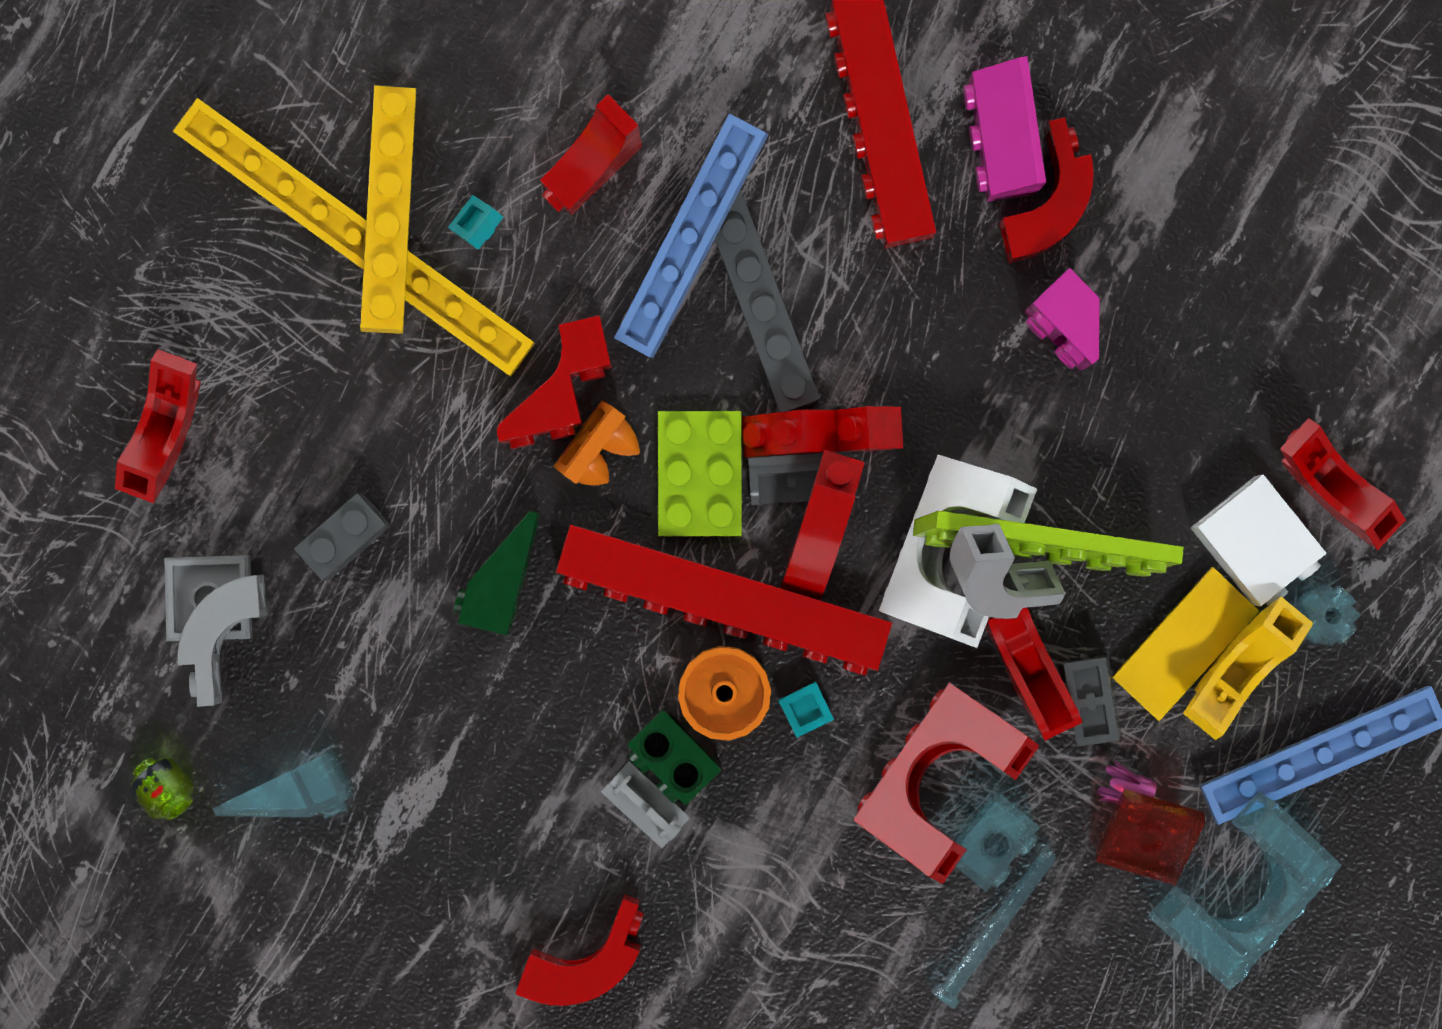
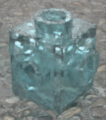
[1296,586,1361,646]

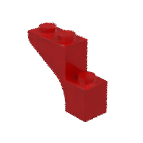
[497,316,612,449]
[742,406,903,458]
[985,607,1083,741]

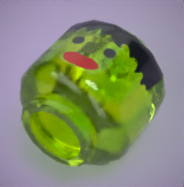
[130,758,194,820]

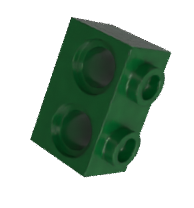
[627,708,722,805]

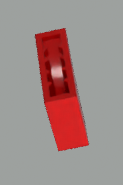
[540,94,642,216]

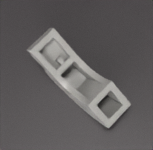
[178,574,267,707]

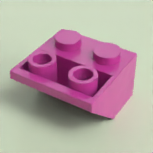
[1023,268,1100,371]

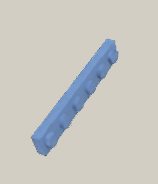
[614,113,769,358]
[1199,686,1442,825]

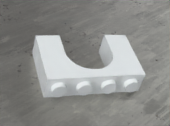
[879,455,1037,648]

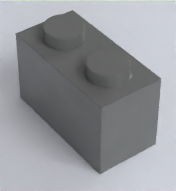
[294,493,392,581]

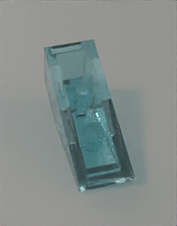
[212,750,354,819]

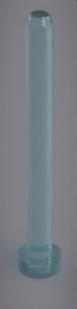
[931,849,1056,1009]

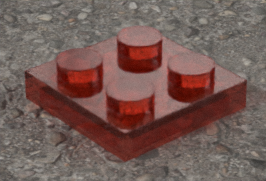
[1096,789,1205,885]

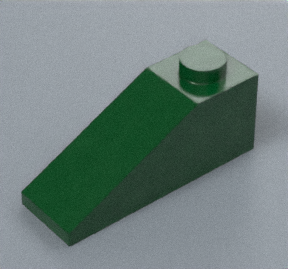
[454,511,541,636]

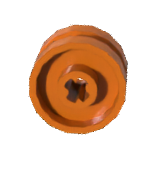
[678,646,771,741]

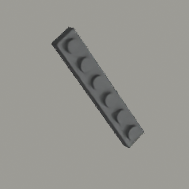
[693,180,820,412]

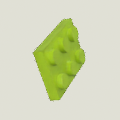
[658,411,742,537]

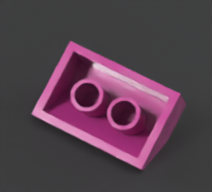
[963,56,1046,202]

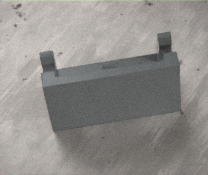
[748,453,823,505]
[1064,654,1122,747]

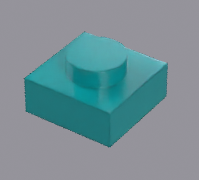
[447,195,503,250]
[778,681,834,738]

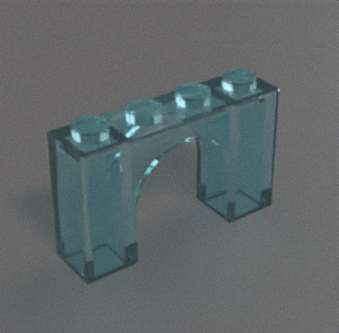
[1147,792,1342,991]

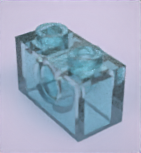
[955,791,1040,892]

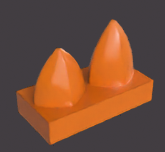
[553,400,640,486]

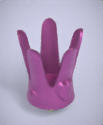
[1097,760,1162,813]

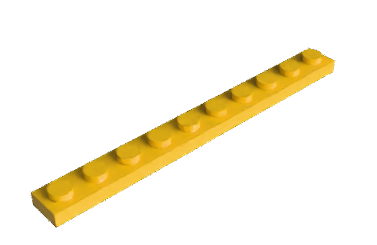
[173,98,535,377]

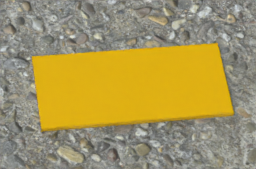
[1112,567,1259,721]

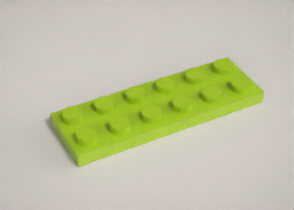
[913,510,1184,577]

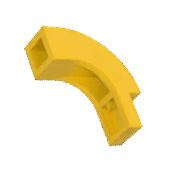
[1183,597,1314,740]

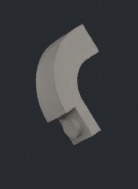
[950,524,1066,619]

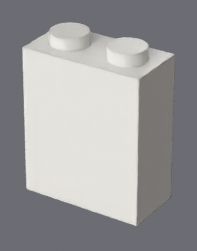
[1190,475,1327,606]

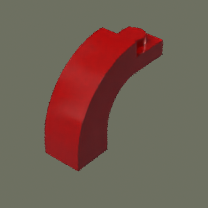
[999,117,1094,264]
[115,349,201,504]
[1280,418,1406,551]
[781,450,865,600]
[515,894,644,1006]

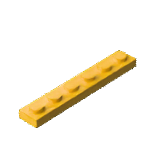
[360,85,416,334]

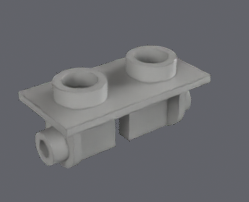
[601,761,690,848]

